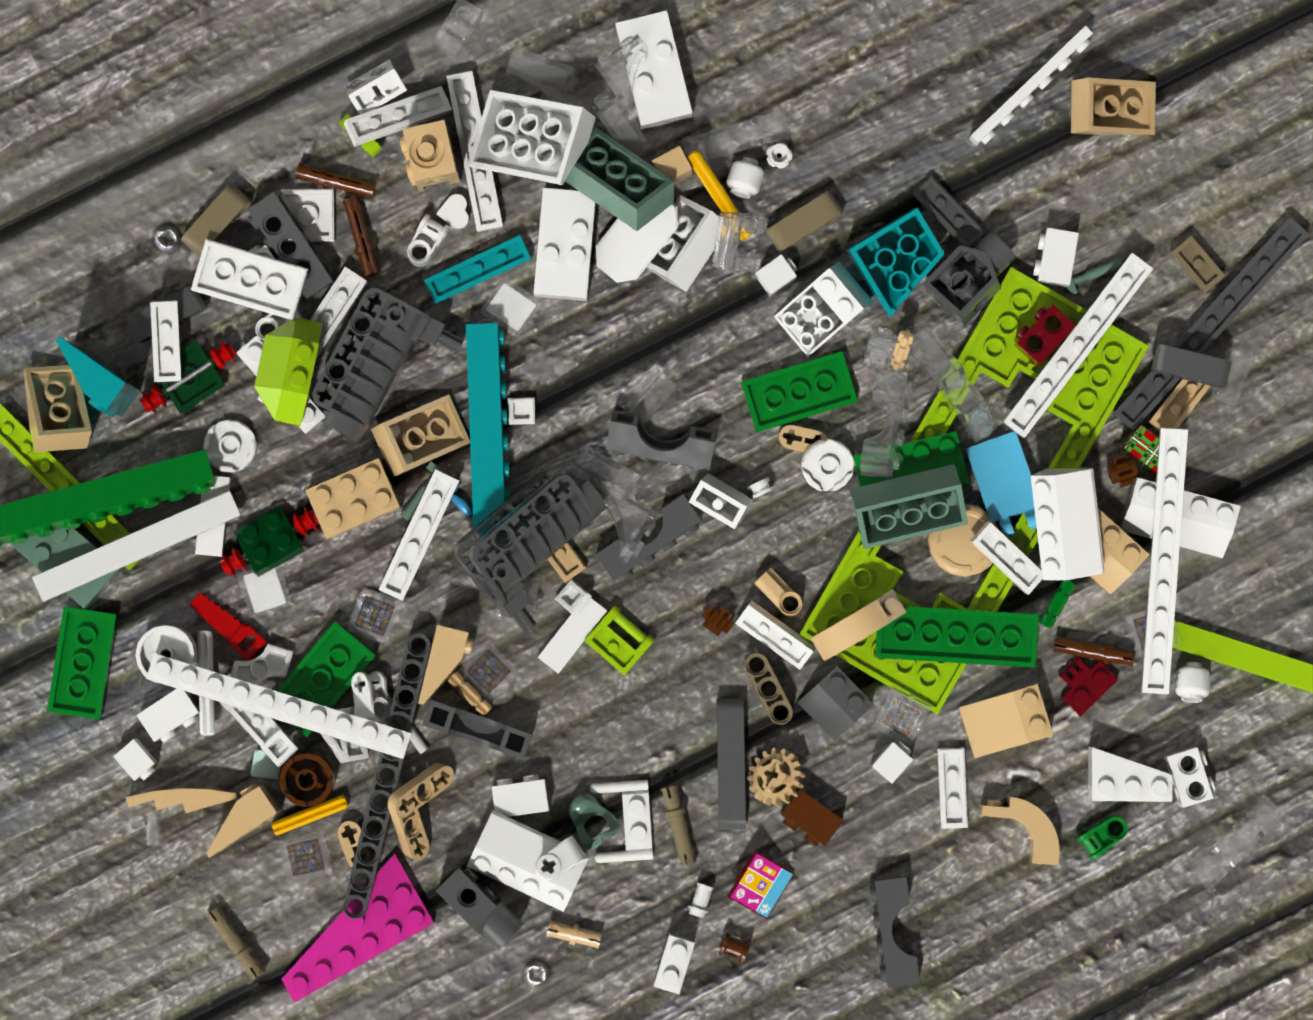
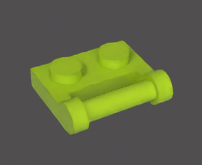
[584,605,656,676]

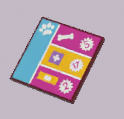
[727,851,794,919]

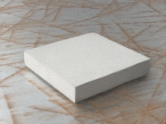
[281,188,335,243]

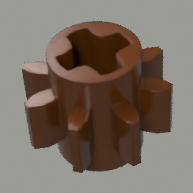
[1107,454,1138,488]
[702,603,734,636]

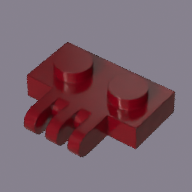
[1058,657,1118,717]

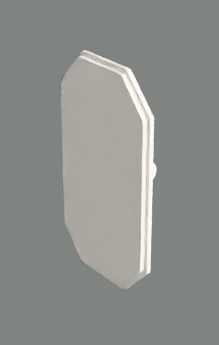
[596,204,678,283]

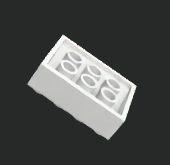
[467,90,596,185]

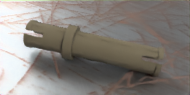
[661,784,697,866]
[206,906,266,981]

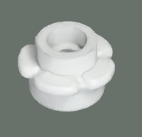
[767,142,792,169]

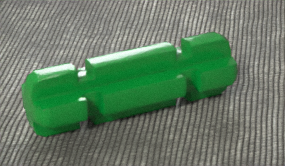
[1039,580,1076,628]

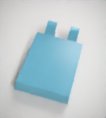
[965,431,1037,538]

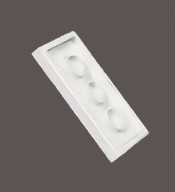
[191,239,309,320]

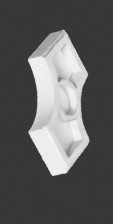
[230,643,293,685]

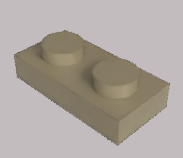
[1170,236,1226,293]

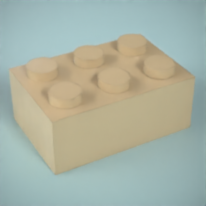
[305,458,402,540]

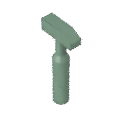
[1067,258,1123,295]
[400,462,446,521]

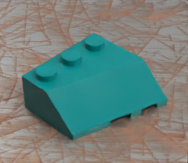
[846,208,945,318]

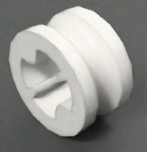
[747,477,774,499]

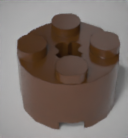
[280,752,336,807]

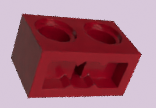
[1014,305,1076,367]

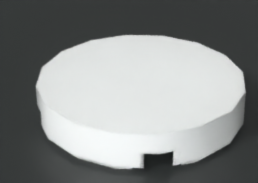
[203,420,257,473]
[801,438,854,491]

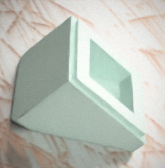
[251,749,281,780]

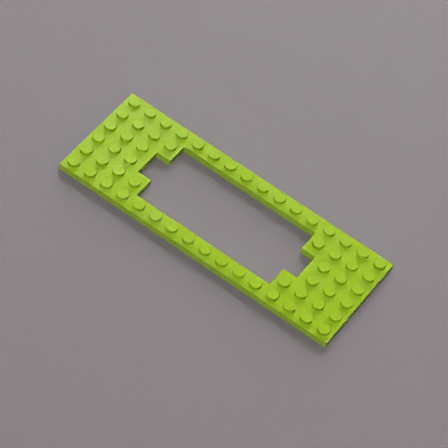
[799,267,1149,715]

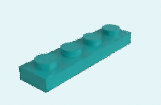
[424,235,532,304]

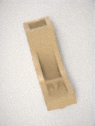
[810,590,906,661]
[980,796,1060,865]

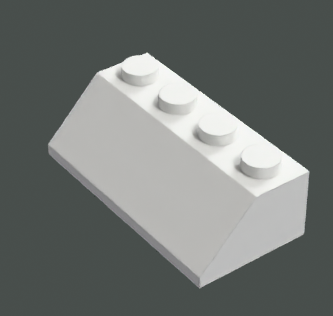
[1031,468,1105,580]
[1120,478,1241,558]
[467,810,590,912]

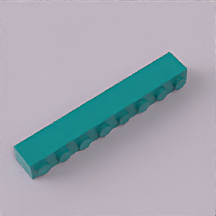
[466,323,510,537]

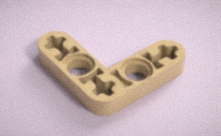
[388,763,454,860]

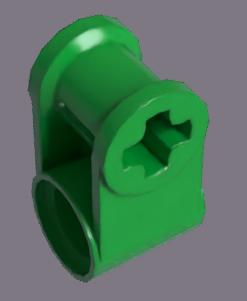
[1076,815,1128,861]

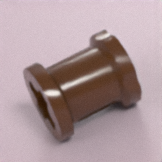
[718,933,752,965]

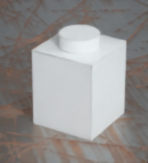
[755,254,798,297]
[113,739,158,781]
[871,741,913,783]

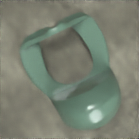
[569,794,620,850]

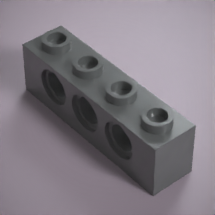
[247,192,336,299]

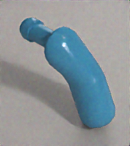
[451,483,473,517]

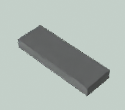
[912,175,986,248]

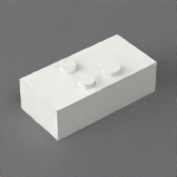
[615,10,693,130]
[534,188,596,301]

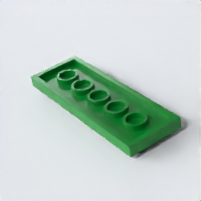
[875,606,1039,668]

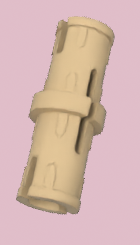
[546,920,602,949]

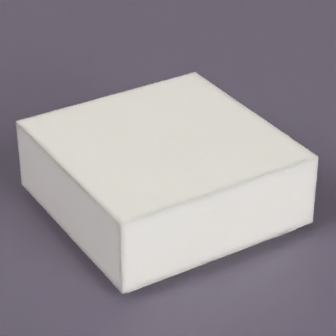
[508,397,535,425]
[554,579,592,616]

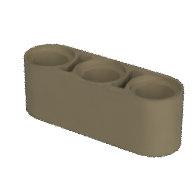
[181,183,252,257]
[765,190,844,253]
[744,653,793,725]

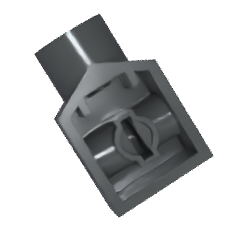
[922,232,1016,326]
[436,865,524,950]

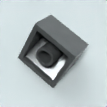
[797,666,874,740]

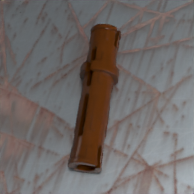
[295,162,377,199]
[343,197,380,278]
[1053,635,1136,667]

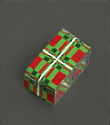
[1119,425,1159,479]

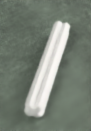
[197,631,215,736]

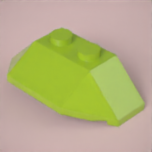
[254,317,323,426]

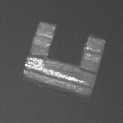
[712,212,769,272]

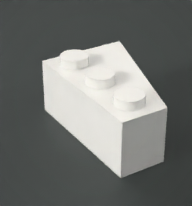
[1088,747,1172,802]

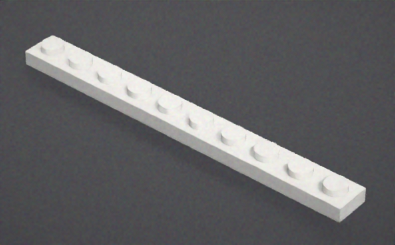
[1141,427,1188,694]
[146,653,412,759]

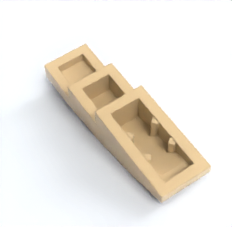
[125,788,240,813]

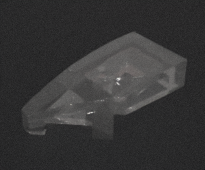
[522,352,578,384]

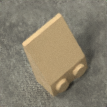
[1071,78,1156,135]
[24,365,92,452]
[371,394,470,477]
[418,625,475,705]
[958,684,1054,758]
[206,783,282,858]

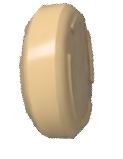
[927,504,999,577]

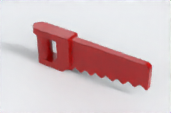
[190,591,267,661]

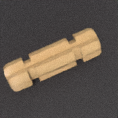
[889,329,914,370]
[447,672,492,716]

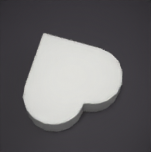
[436,194,469,229]

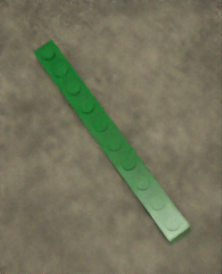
[0,450,215,548]

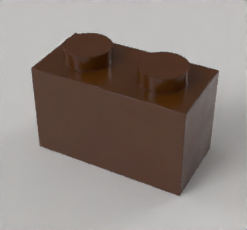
[781,789,843,847]

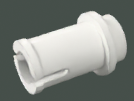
[688,883,714,918]

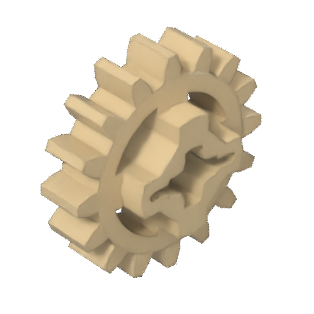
[747,748,805,807]

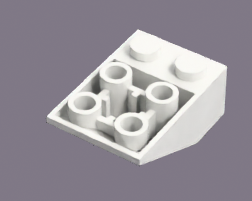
[774,261,873,357]

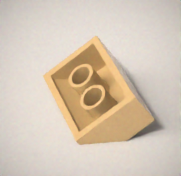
[1090,508,1150,595]

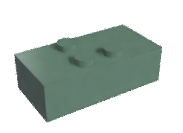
[565,128,674,231]
[850,464,968,549]
[9,528,124,609]

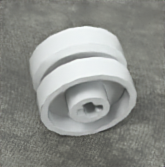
[135,625,198,683]

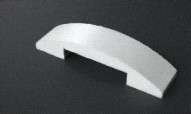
[220,674,298,767]

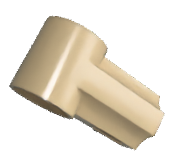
[754,568,802,617]

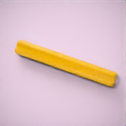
[687,149,751,240]

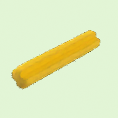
[271,795,348,835]

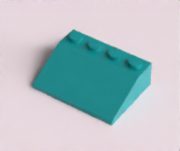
[56,336,140,417]

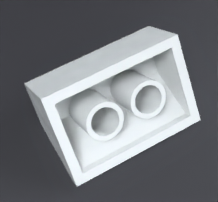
[646,195,730,292]

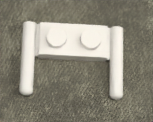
[590,780,653,863]

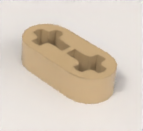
[778,425,828,453]
[337,820,372,867]

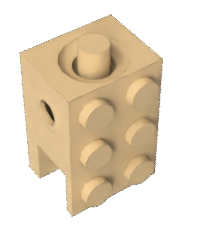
[399,120,460,192]

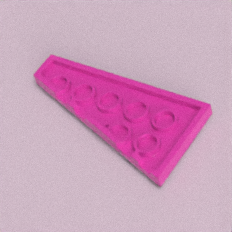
[282,853,435,1003]

